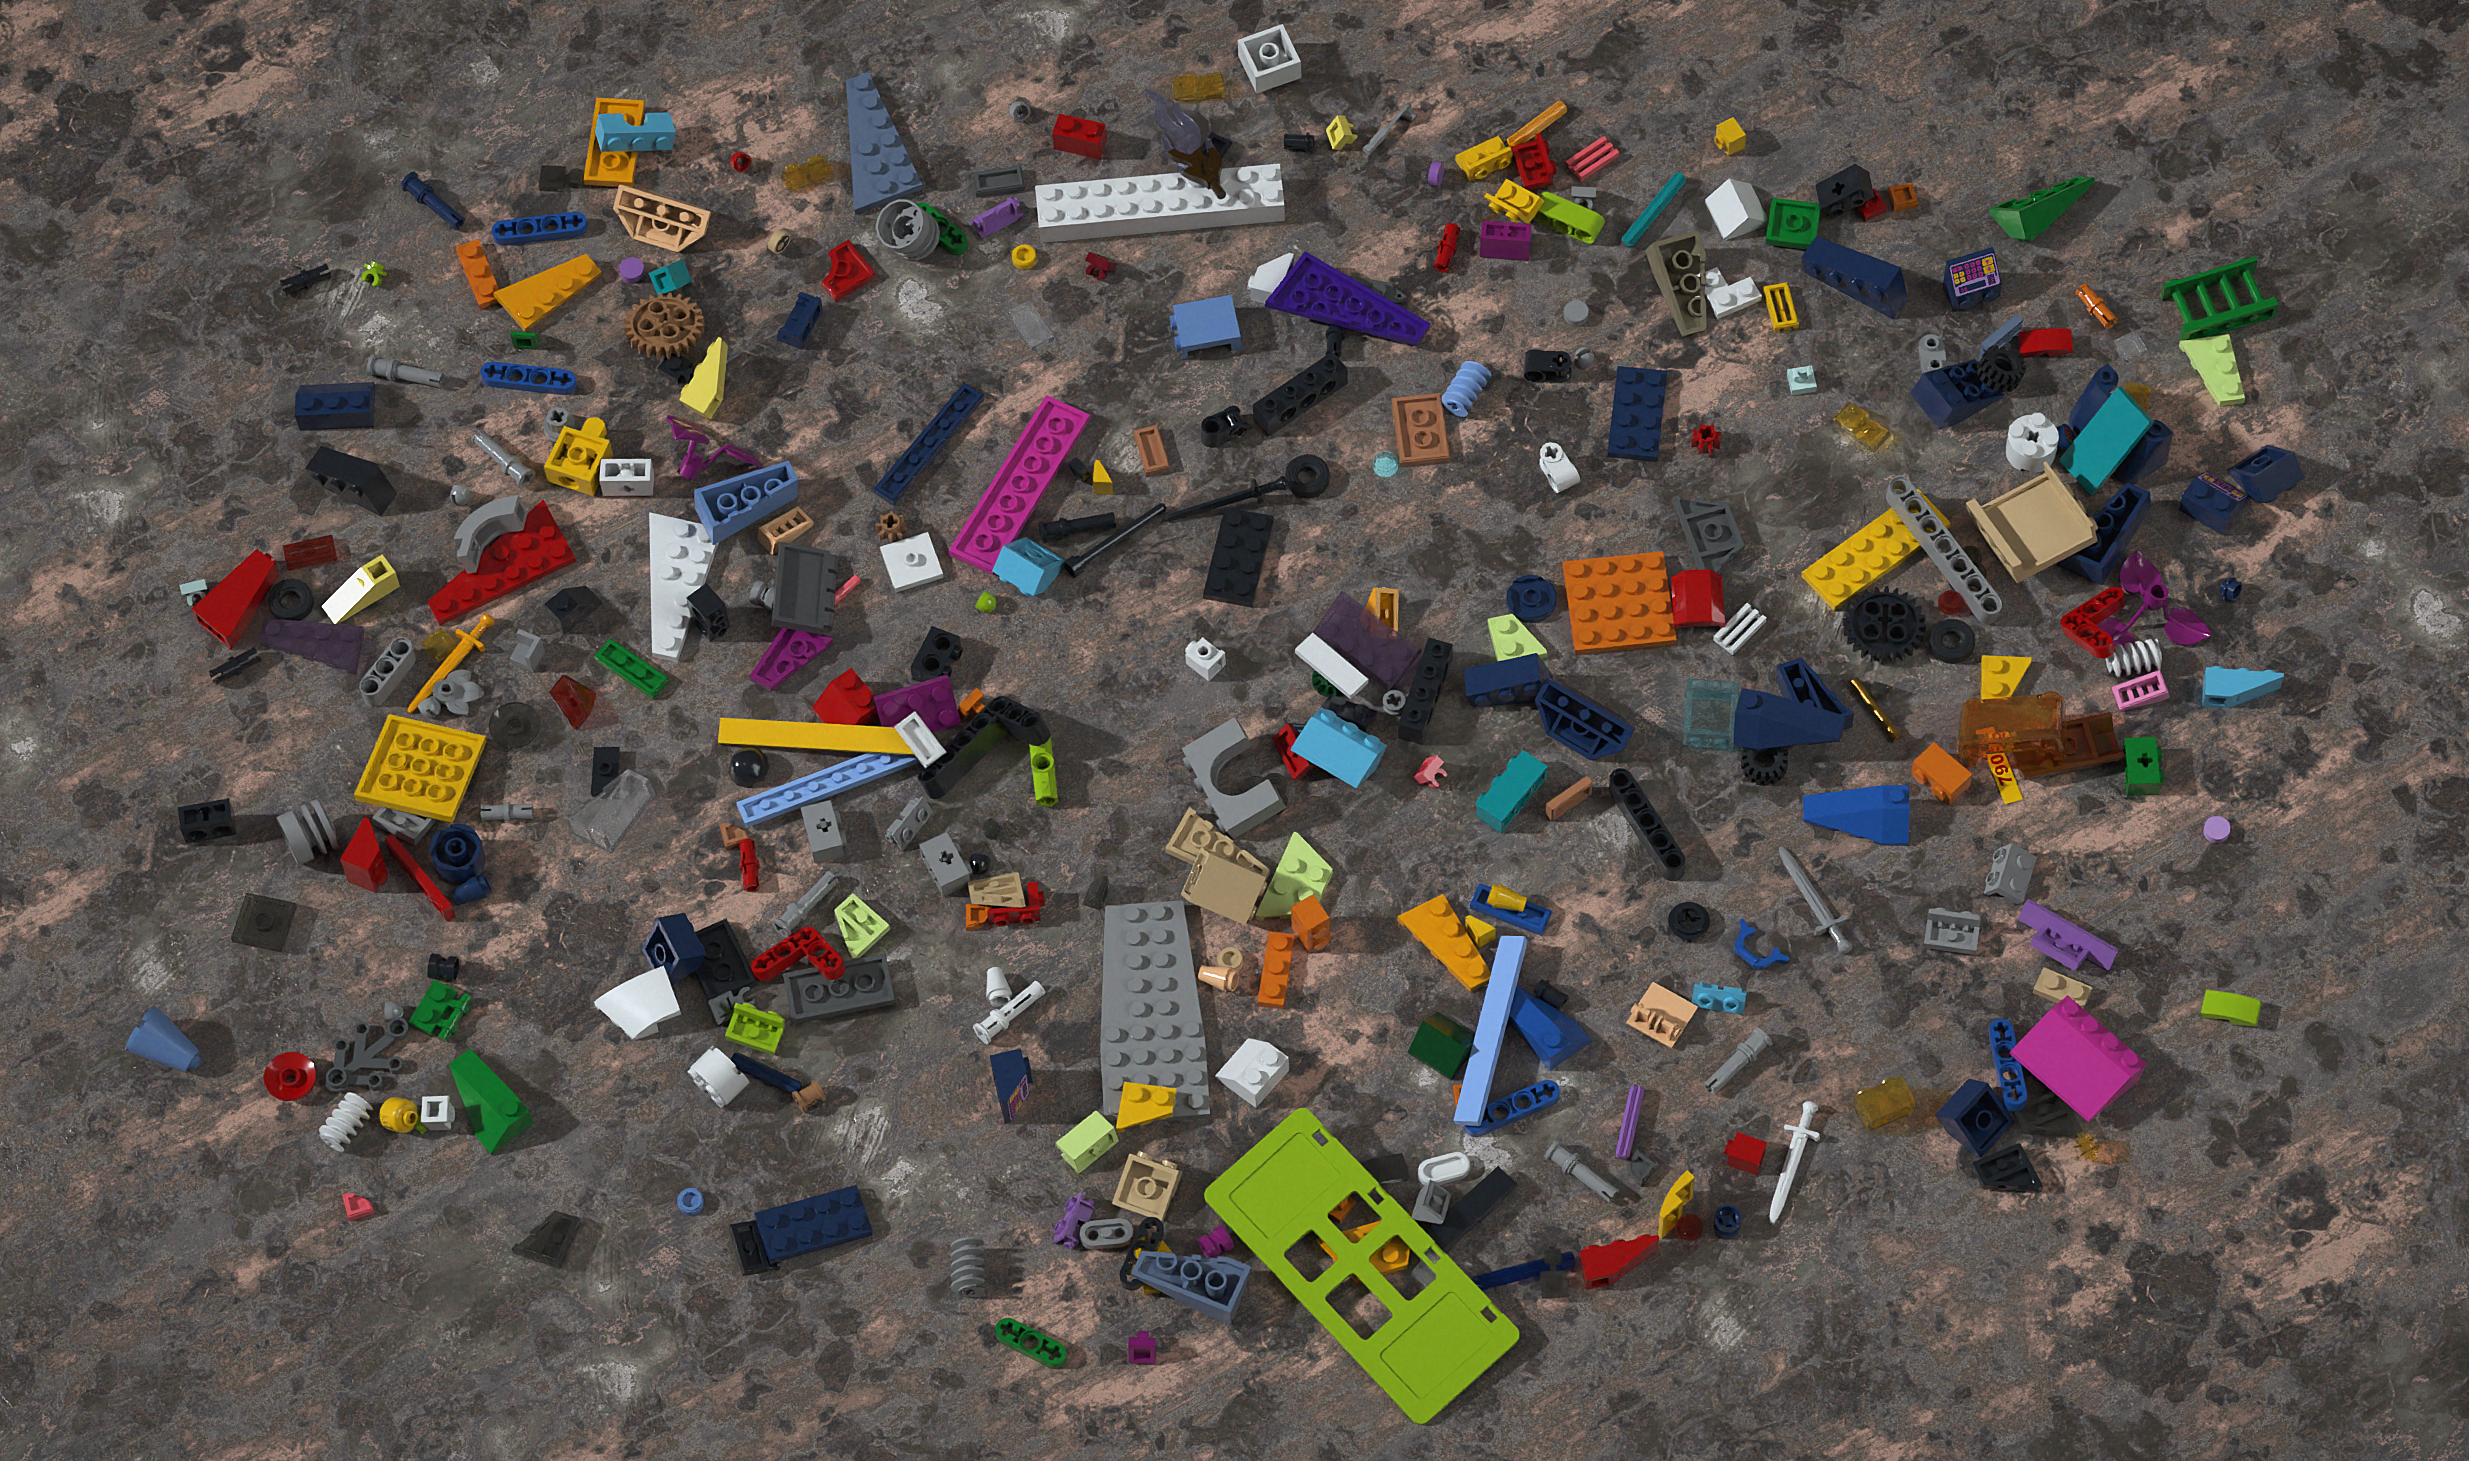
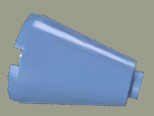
[125,1006,202,1073]

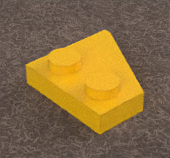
[1981,655,2032,707]

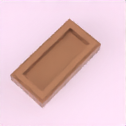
[1133,425,1170,477]
[1546,776,1593,821]

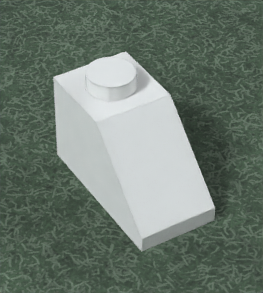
[1248,253,1294,304]

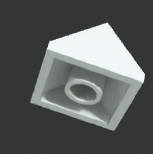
[1705,179,1769,241]

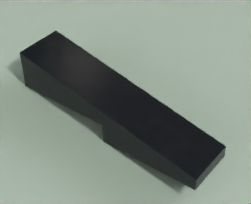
[1425,1166,1518,1254]

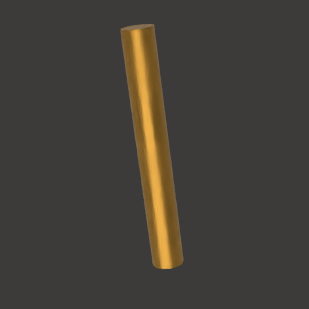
[1850,678,1902,742]

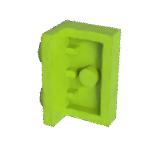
[725,1003,785,1056]

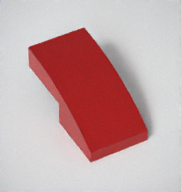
[2018,328,2074,359]

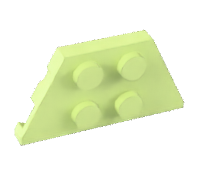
[1255,832,1333,921]

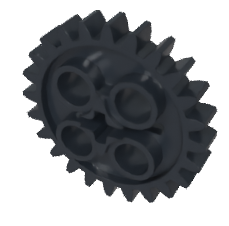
[1843,586,1926,664]

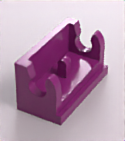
[1480,220,1532,261]

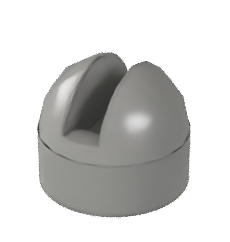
[1009,101,1030,122]
[1574,347,1594,369]
[450,485,472,506]
[418,696,441,718]
[385,1001,404,1022]

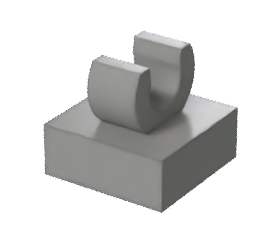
[1571,186,1597,210]

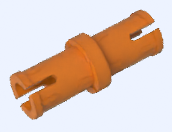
[2075,283,2118,329]

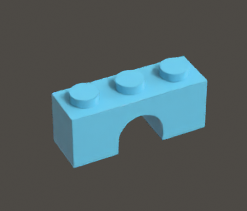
[595,112,676,152]

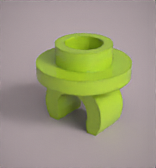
[361,260,388,287]

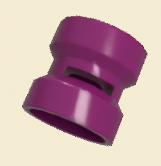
[1197,1225,1234,1258]

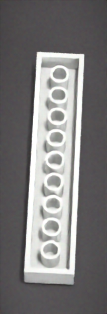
[1035,164,1285,243]

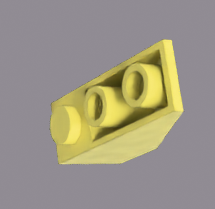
[679,337,728,420]
[322,554,400,626]

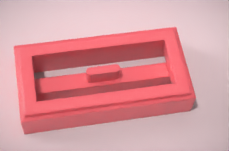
[1565,136,1619,182]

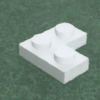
[1705,267,1762,319]

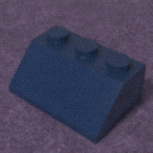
[295,382,375,431]

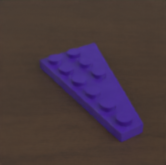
[1265,251,1431,346]

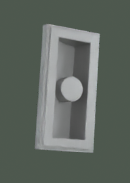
[1411,1179,1451,1224]

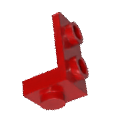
[987,882,1045,927]

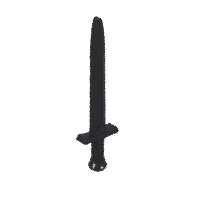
[1164,476,1289,522]

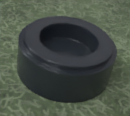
[1068,457,1091,482]

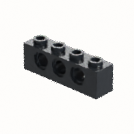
[1253,351,1348,437]
[1398,637,1453,745]

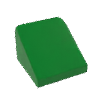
[510,331,540,349]

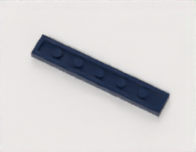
[873,382,985,505]

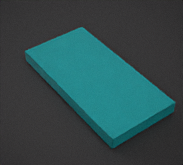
[2059,387,2154,495]

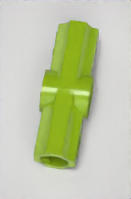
[1029,736,1058,807]

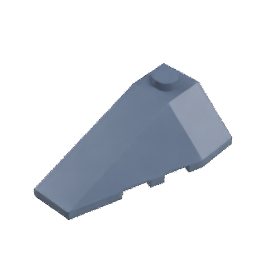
[1131,1251,1251,1325]

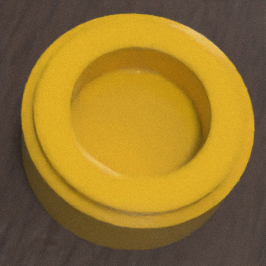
[1012,244,1037,270]

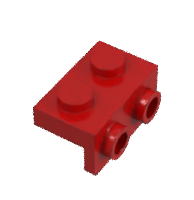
[1511,133,1557,191]

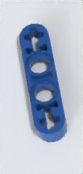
[491,212,588,246]
[480,362,577,395]
[1989,1019,2027,1112]
[1464,1080,1560,1137]

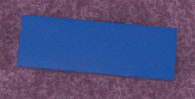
[1470,883,1552,936]

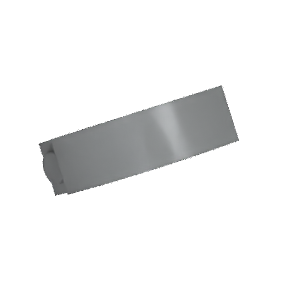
[453,495,528,574]

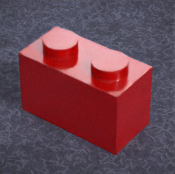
[1052,114,1107,159]

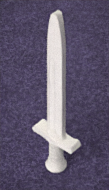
[1769,1101,1820,1225]

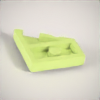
[1488,614,1547,661]
[834,893,890,960]

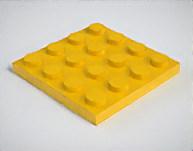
[354,714,486,823]

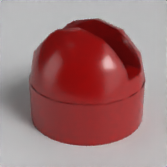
[730,151,751,172]

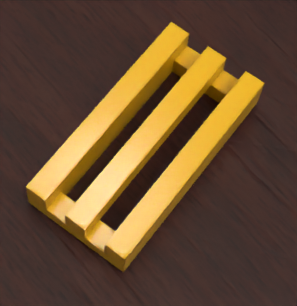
[1763,282,1799,333]

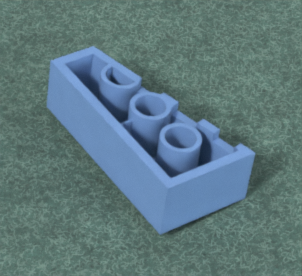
[694,460,798,545]

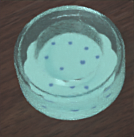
[1373,451,1398,477]

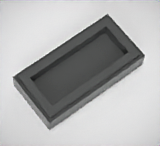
[973,165,1025,197]

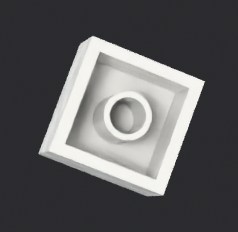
[1238,24,1301,94]

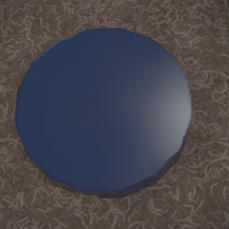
[1506,575,1557,623]

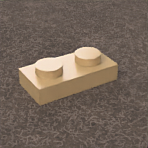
[2033,967,2093,1009]

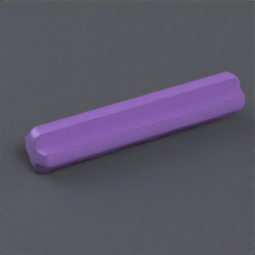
[1616,1085,1644,1160]

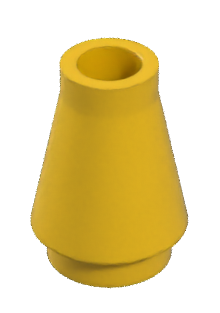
[1487,883,1527,912]

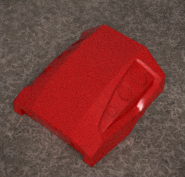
[1671,569,1725,629]

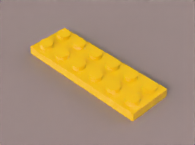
[1801,489,1951,611]

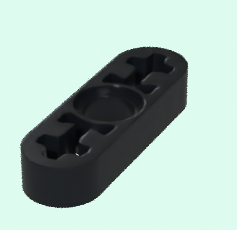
[1119,1217,1164,1291]

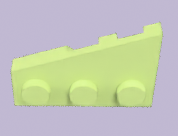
[2179,334,2245,407]

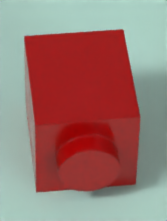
[1724,1132,1767,1175]

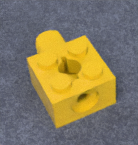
[544,417,613,496]

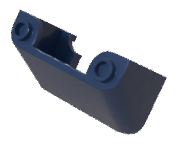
[2068,363,2173,485]

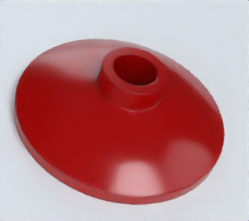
[263,1052,316,1101]

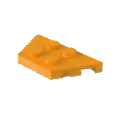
[1317,1211,1416,1284]

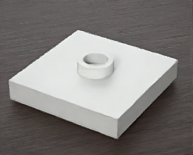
[880,532,944,593]

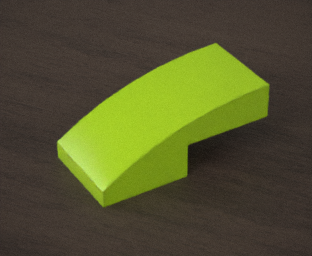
[2201,990,2262,1026]

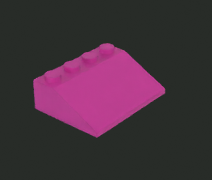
[2010,995,2147,1123]

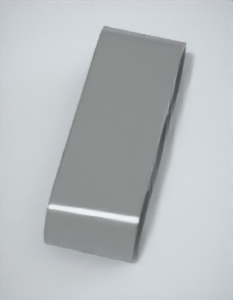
[359,637,416,707]

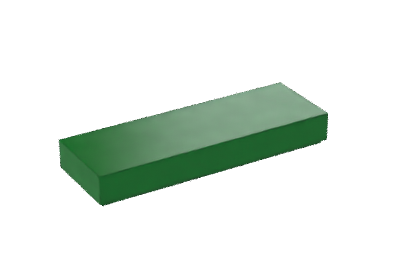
[594,638,670,700]

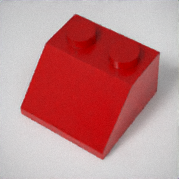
[812,668,880,726]
[340,817,388,893]

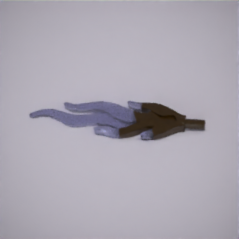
[1144,89,1226,199]

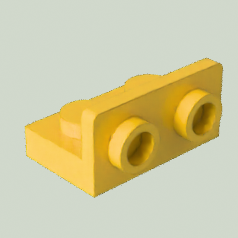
[1455,135,1513,182]
[1484,179,1545,224]

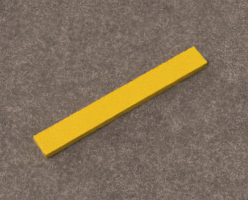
[718,718,915,756]

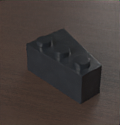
[305,446,397,516]

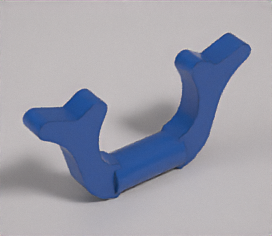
[1734,919,1790,970]

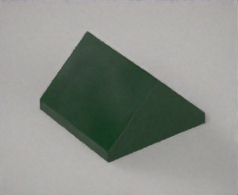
[1408,1012,1475,1080]

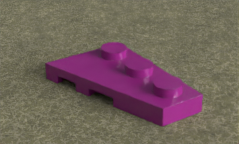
[749,628,834,691]

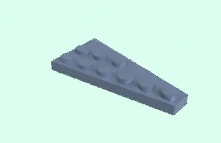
[846,72,923,215]

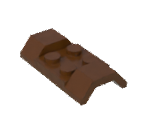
[2011,712,2125,780]

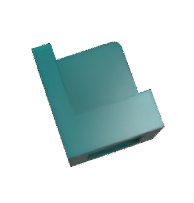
[649,259,692,295]

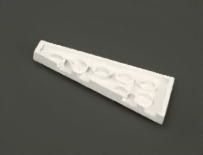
[649,512,719,662]

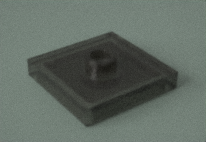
[231,893,297,952]

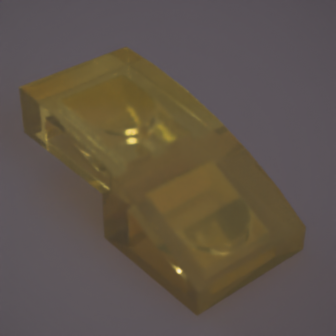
[1172,71,1226,102]
[1833,402,1890,453]

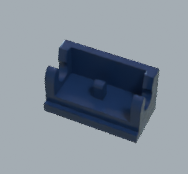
[777,292,823,350]

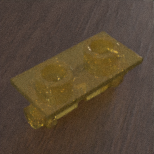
[781,154,833,191]

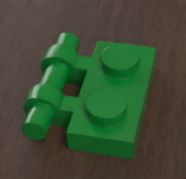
[408,980,473,1042]

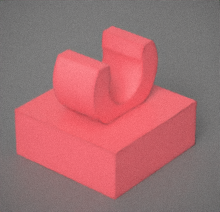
[1412,755,1447,788]

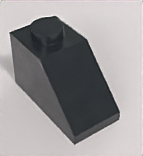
[544,586,603,634]

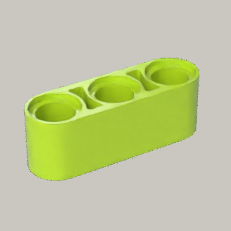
[1533,192,1605,244]

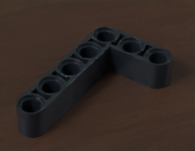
[917,696,1051,799]

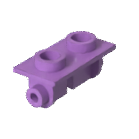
[970,197,1024,239]
[1053,1191,1095,1249]

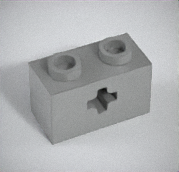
[801,800,847,863]
[919,832,973,897]

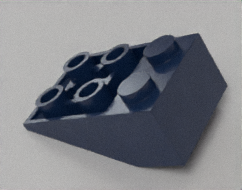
[1910,359,2004,429]

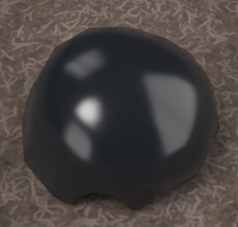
[728,747,769,788]

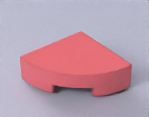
[342,1193,375,1221]

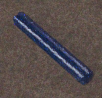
[1471,1251,1576,1291]

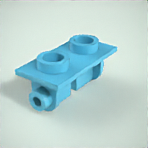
[1692,981,1747,1015]

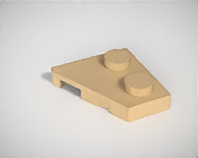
[968,872,1026,908]

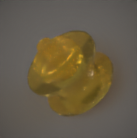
[2073,1131,2102,1162]

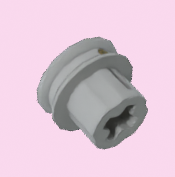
[543,407,576,443]

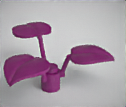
[666,415,763,481]
[2092,550,2211,648]

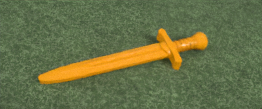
[407,614,494,714]

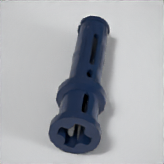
[400,172,465,230]

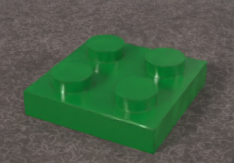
[1765,198,1820,250]

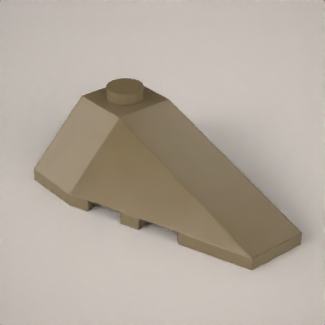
[1645,230,1706,337]

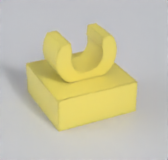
[1326,115,1358,150]

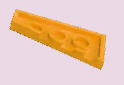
[1397,894,1491,992]

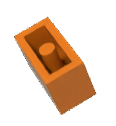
[1911,742,1972,805]
[1291,894,1331,953]

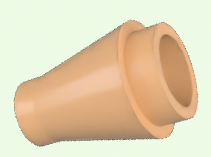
[1198,965,1239,992]

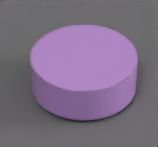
[2203,816,2230,843]

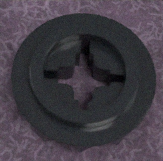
[1668,902,1710,942]

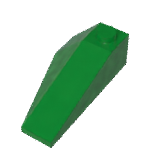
[1989,176,2095,242]

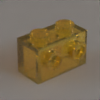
[1853,1075,1916,1133]

